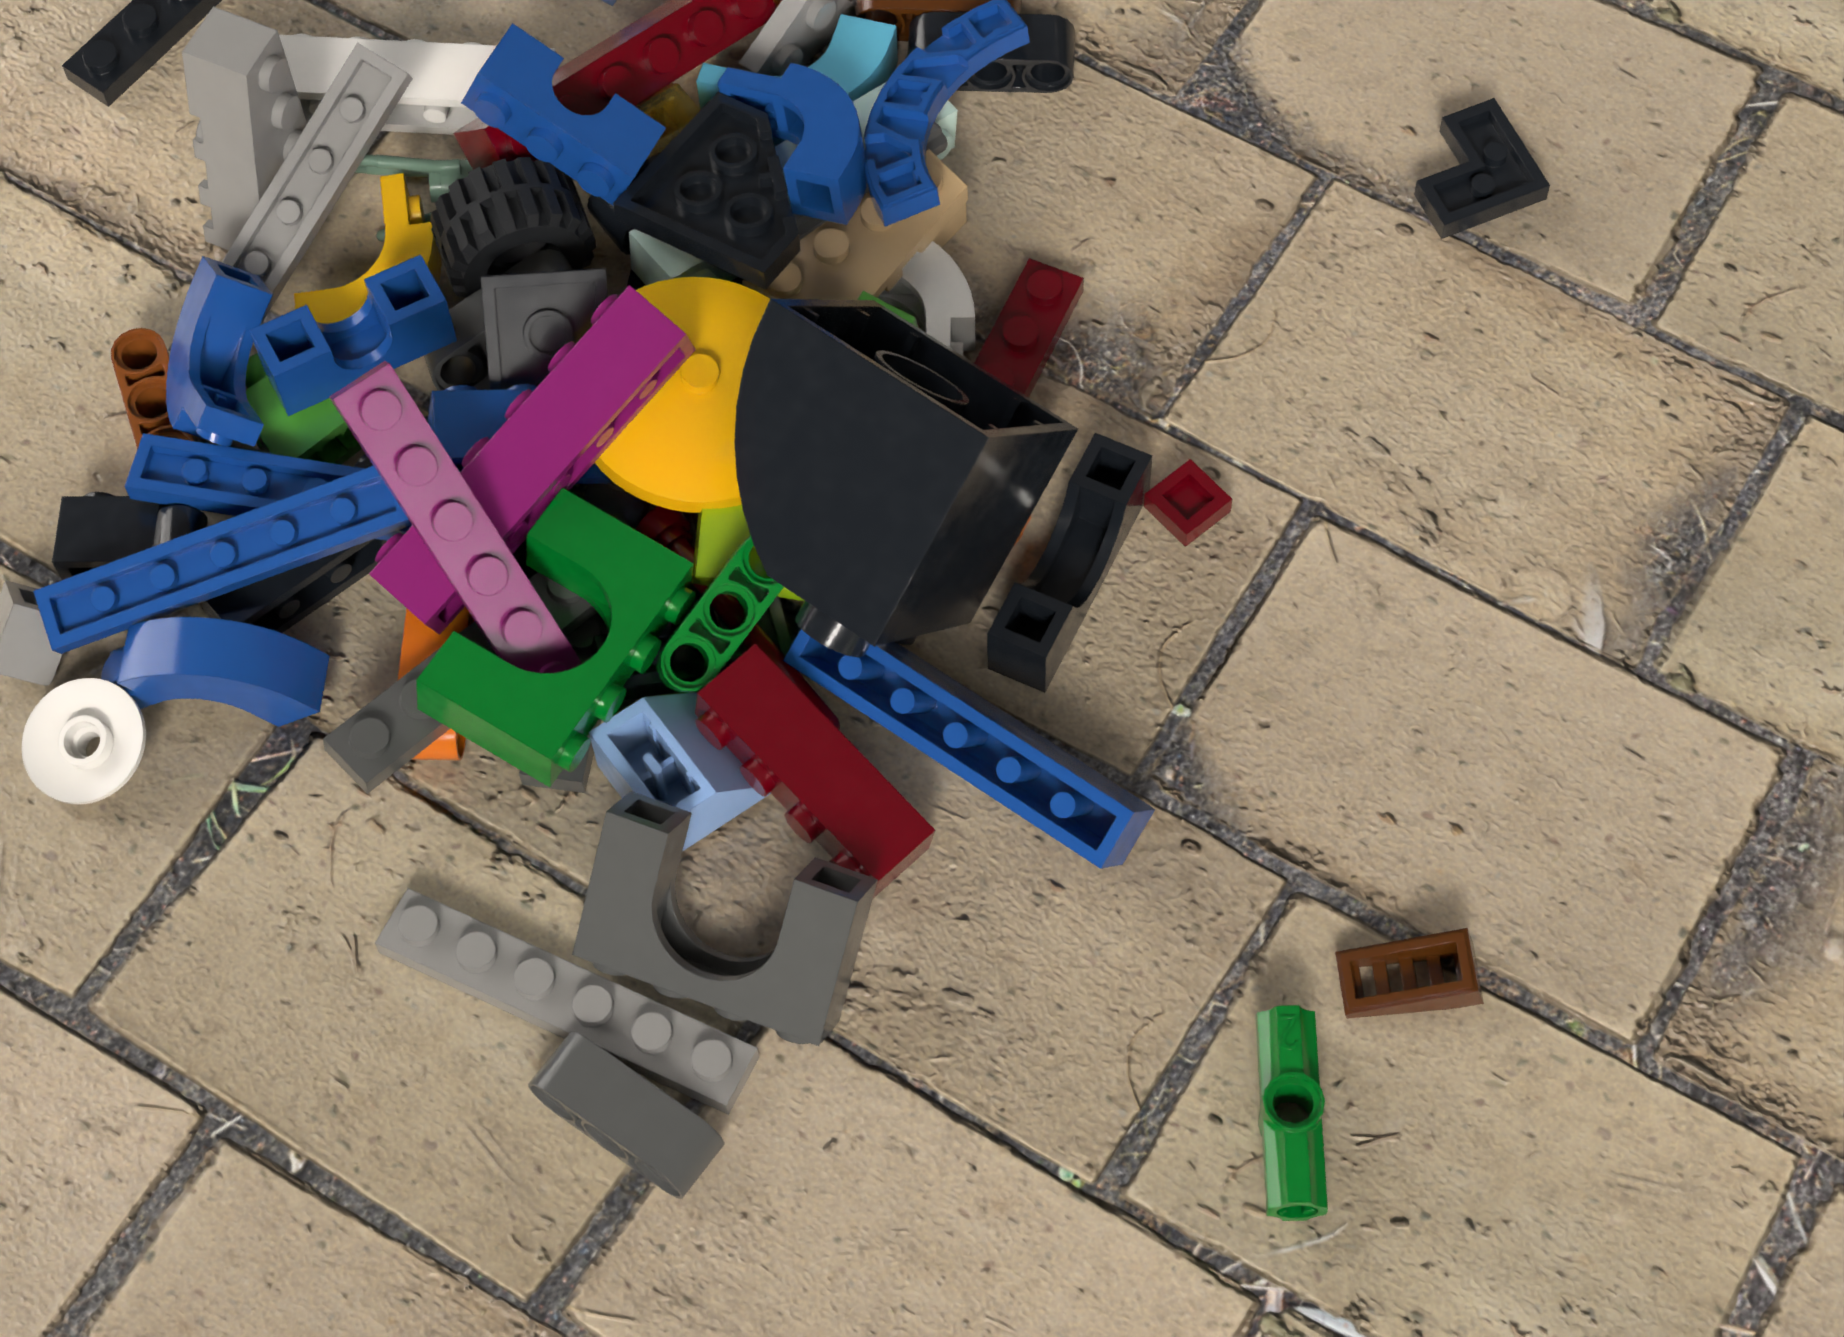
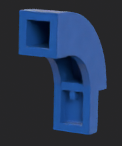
[717,63,867,225]
[166,256,273,447]
[101,617,330,727]

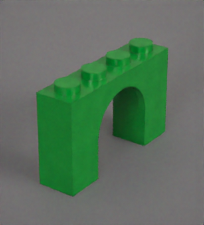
[416,488,696,788]

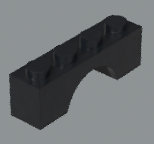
[987,433,1153,693]

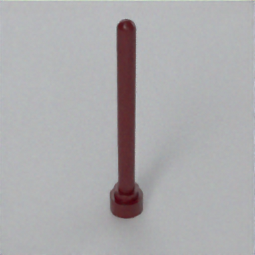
[636,506,840,730]

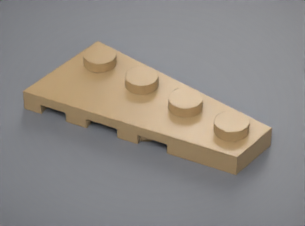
[742,149,968,300]

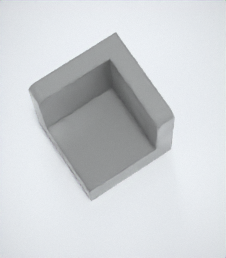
[0,580,63,686]

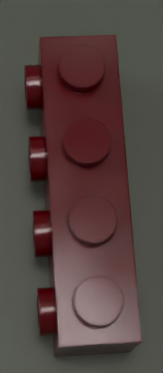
[695,644,936,898]

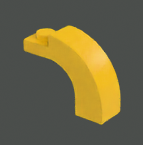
[294,173,442,324]

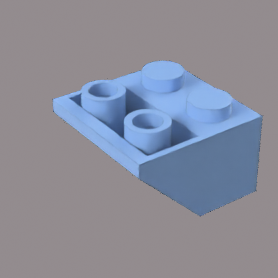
[589,692,771,852]

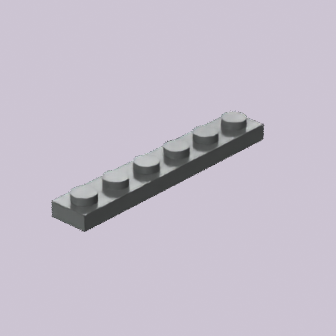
[323,512,629,794]

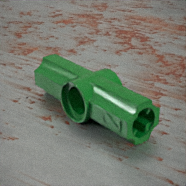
[1255,1005,1328,1221]

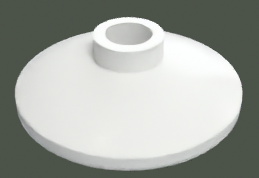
[22,678,146,804]

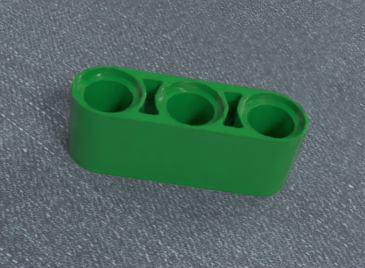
[656,536,784,693]

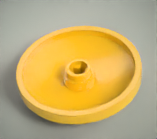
[592,277,770,513]

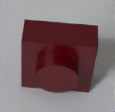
[1143,459,1233,547]

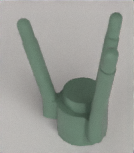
[355,154,473,241]

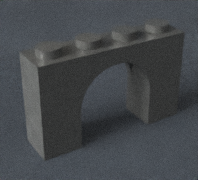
[572,791,878,1046]

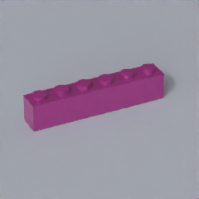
[369,285,696,635]

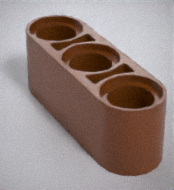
[111,328,198,449]

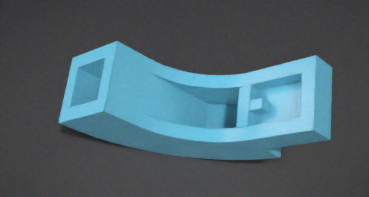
[696,14,898,147]

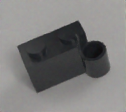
[52,492,208,580]

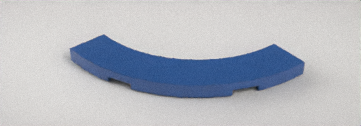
[864,0,1030,227]

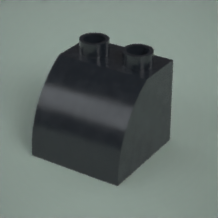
[734,299,1078,657]

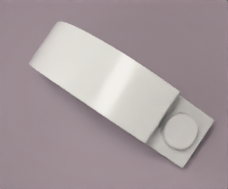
[878,241,975,356]

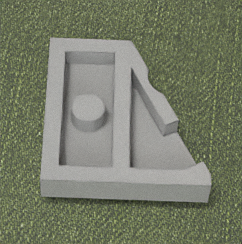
[740,0,856,76]

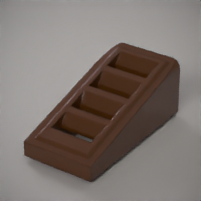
[1335,928,1484,1019]

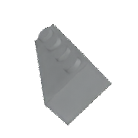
[182,6,307,250]

